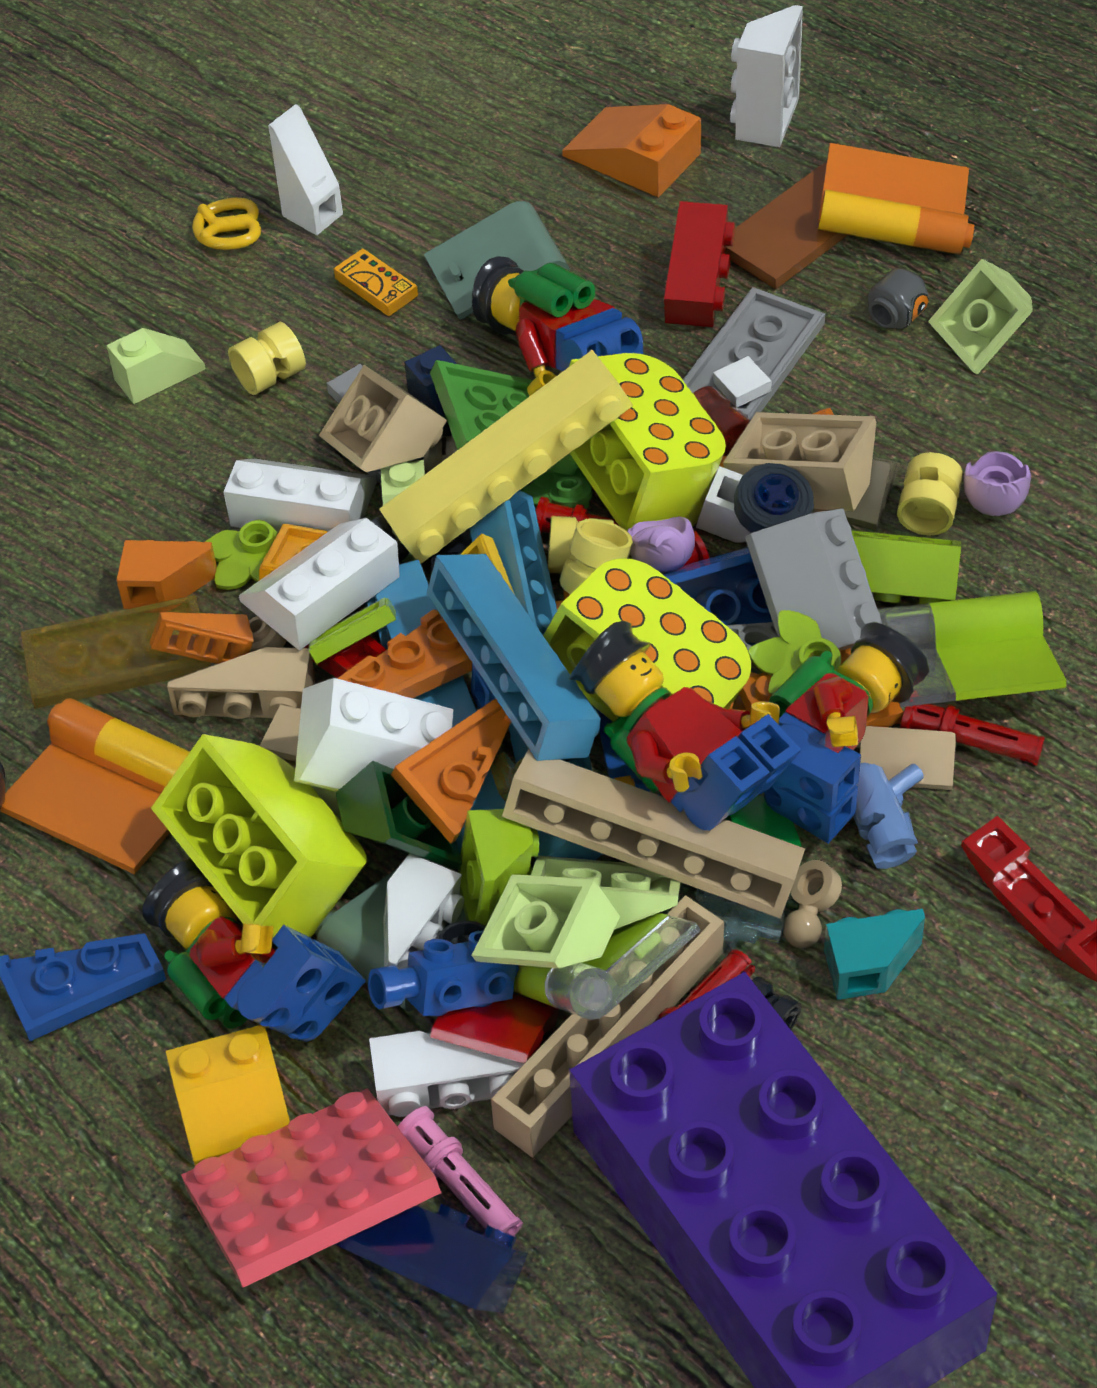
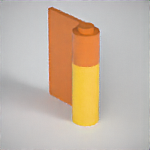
[817,143,974,255]
[0,698,190,875]

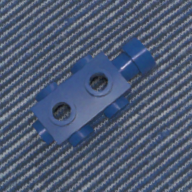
[368,931,519,1016]

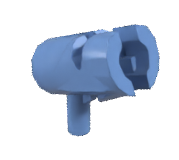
[853,763,924,869]

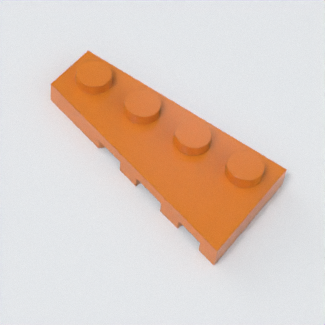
[337,609,472,698]

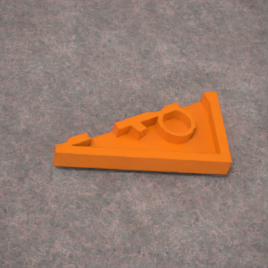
[391,698,511,844]

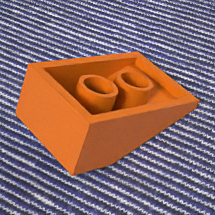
[562,104,701,198]

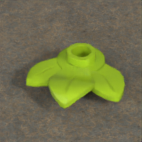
[205,520,278,590]
[748,610,841,695]

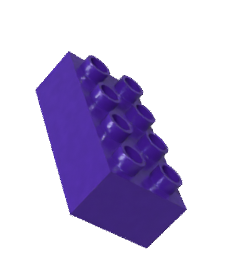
[569,972,997,1388]

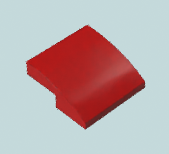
[430,994,559,1064]

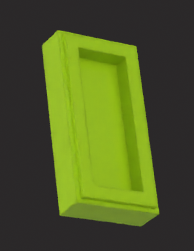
[308,597,396,664]

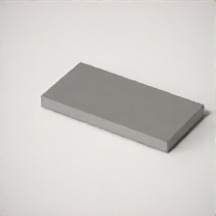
[683,287,825,428]

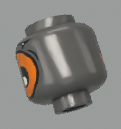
[867,268,929,329]

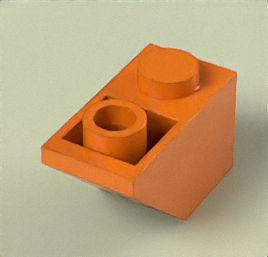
[116,540,217,610]

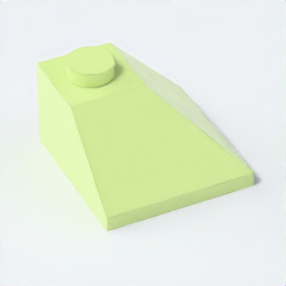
[928,259,1033,374]
[471,874,620,968]

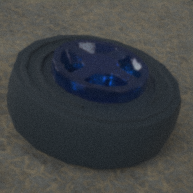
[734,463,814,533]

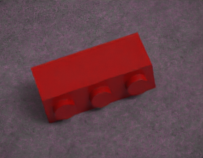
[664,201,735,327]

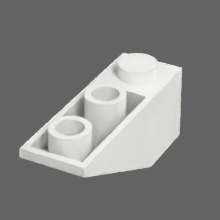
[268,104,343,235]
[383,853,464,969]
[369,1031,524,1117]

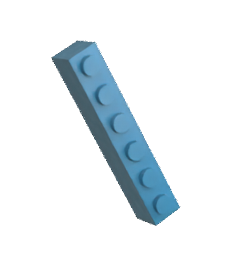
[427,554,601,761]

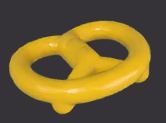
[192,197,261,250]

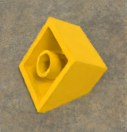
[166,1025,290,1166]

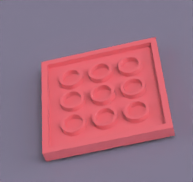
[181,1088,441,1288]

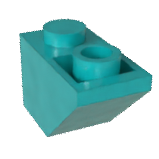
[824,909,925,1000]

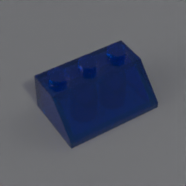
[335,1203,528,1313]

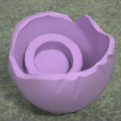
[963,451,1031,516]
[627,516,695,574]

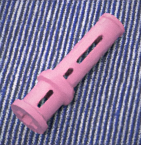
[397,1106,523,1245]

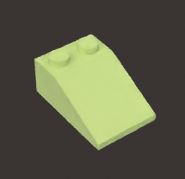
[531,855,681,929]

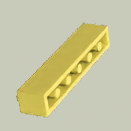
[379,350,633,564]

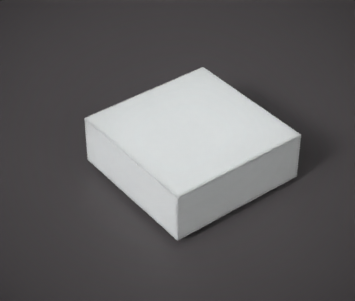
[713,356,772,408]

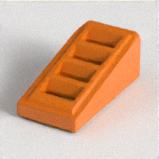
[150,612,253,664]

